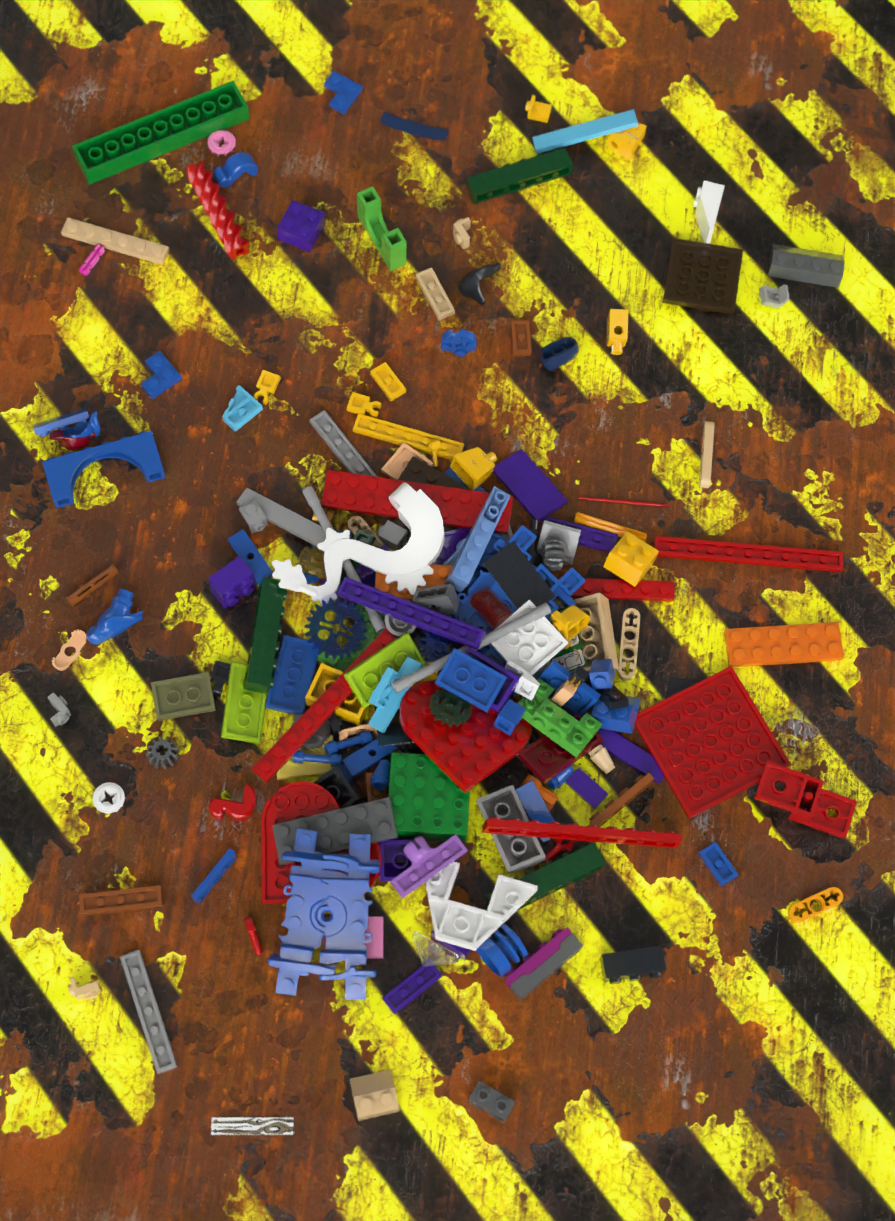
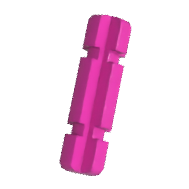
[79,244,105,276]

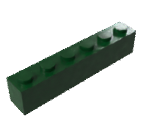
[466,148,573,205]
[243,577,288,694]
[486,842,606,911]

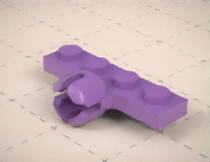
[390,834,468,899]

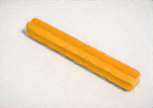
[574,512,647,542]

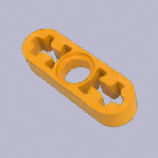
[788,887,843,923]

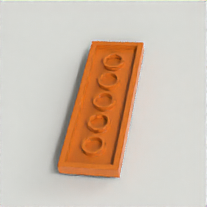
[724,622,844,667]

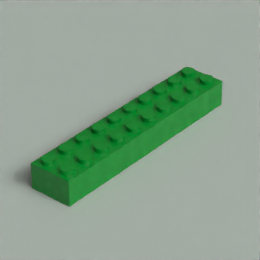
[72,81,250,185]

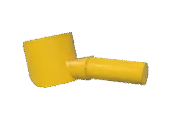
[429,439,442,467]

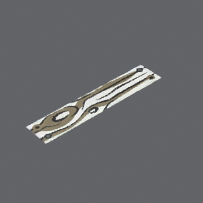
[211,1117,294,1135]

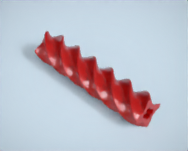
[187,160,250,260]

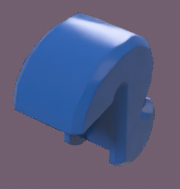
[213,152,258,188]

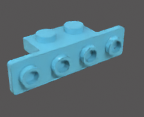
[368,657,423,733]

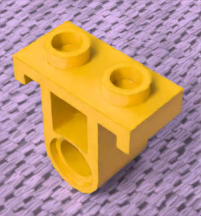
[551,605,590,649]

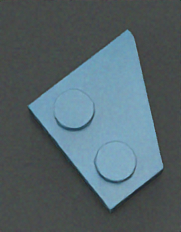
[222,385,263,432]

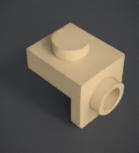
[453,217,471,250]
[68,977,102,1001]

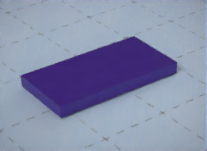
[493,449,567,523]

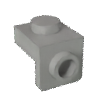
[759,284,789,308]
[239,500,268,533]
[47,692,71,727]

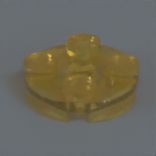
[299,546,327,579]

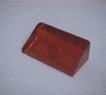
[470,588,512,628]

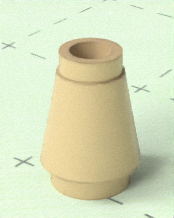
[588,744,615,774]

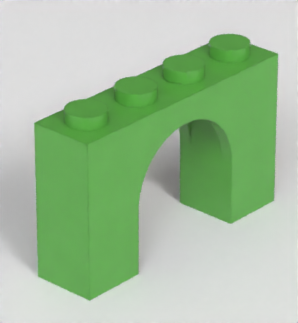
[357,186,407,272]

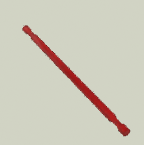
[578,496,668,508]

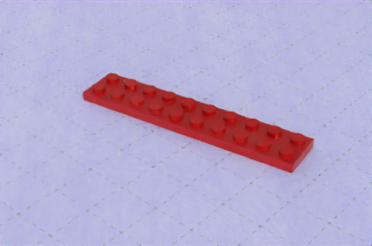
[321,470,514,534]

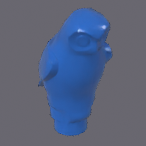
[86,589,143,645]

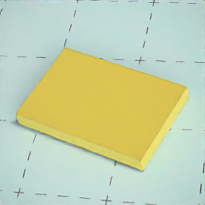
[274,735,334,780]

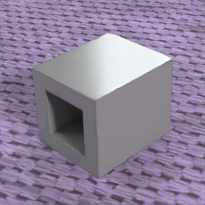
[377,520,408,551]

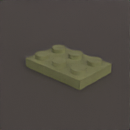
[151,672,216,721]

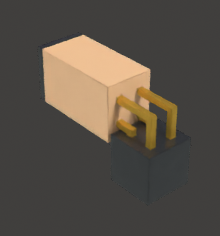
[551,666,589,708]

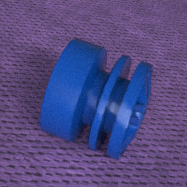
[476,923,528,977]

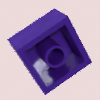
[277,200,325,252]
[208,556,256,609]

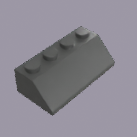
[768,244,845,288]

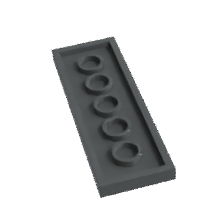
[272,797,398,865]

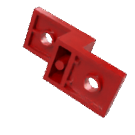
[754,761,857,839]

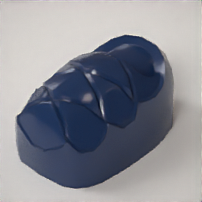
[541,337,579,371]

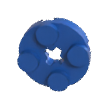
[441,330,477,357]

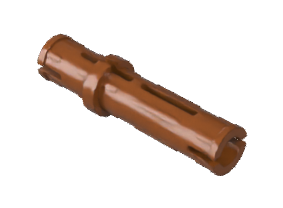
[65,564,119,607]

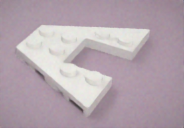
[425,862,538,951]

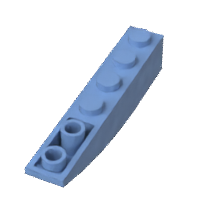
[444,486,511,593]

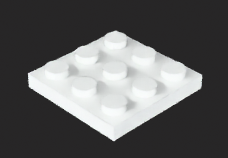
[490,600,568,675]

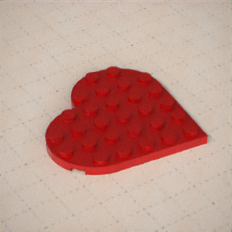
[399,681,532,793]
[261,781,382,905]

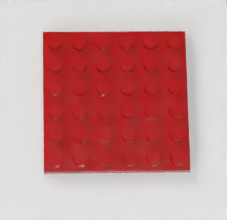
[634,666,791,819]

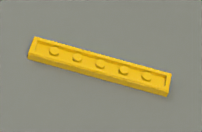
[353,413,464,460]

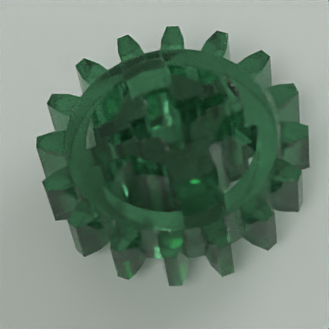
[429,688,473,727]

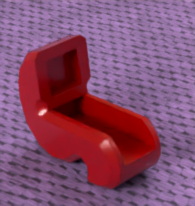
[208,784,257,822]

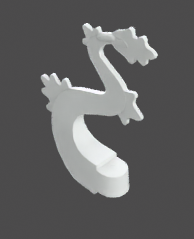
[272,482,445,608]

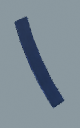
[380,112,449,141]

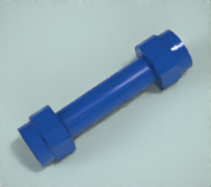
[324,730,372,755]
[293,750,342,767]

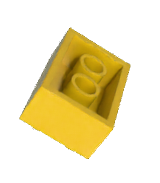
[305,663,369,726]

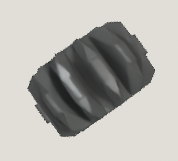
[541,539,564,571]
[146,736,180,770]

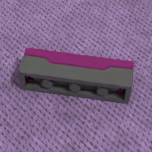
[504,927,583,1001]

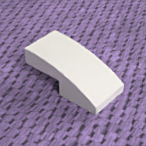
[505,660,540,701]

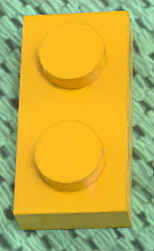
[370,362,406,401]

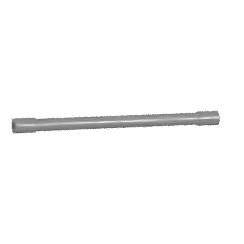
[302,486,387,634]
[391,603,551,693]

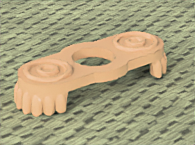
[52,629,87,671]
[339,724,377,741]

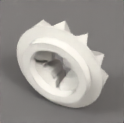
[93,782,125,814]

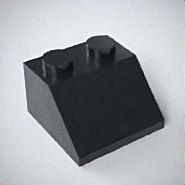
[314,765,366,809]

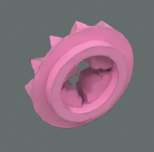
[208,130,236,156]

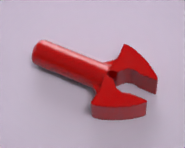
[544,839,574,863]
[243,916,263,955]

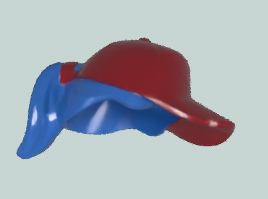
[49,411,101,451]

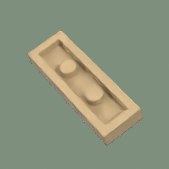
[416,268,455,321]

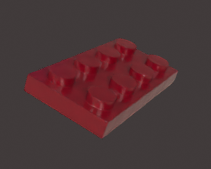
[518,712,603,784]

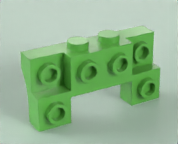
[318,604,389,672]
[518,678,602,758]

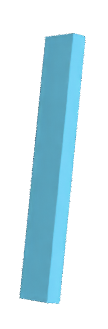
[532,109,638,154]

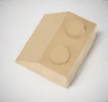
[349,1070,399,1121]

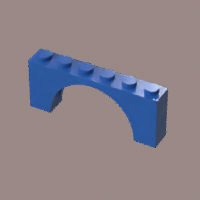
[42,431,166,509]

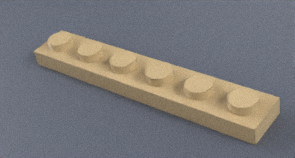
[61,218,169,265]

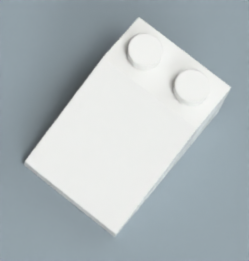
[693,181,725,244]

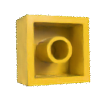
[603,531,659,587]

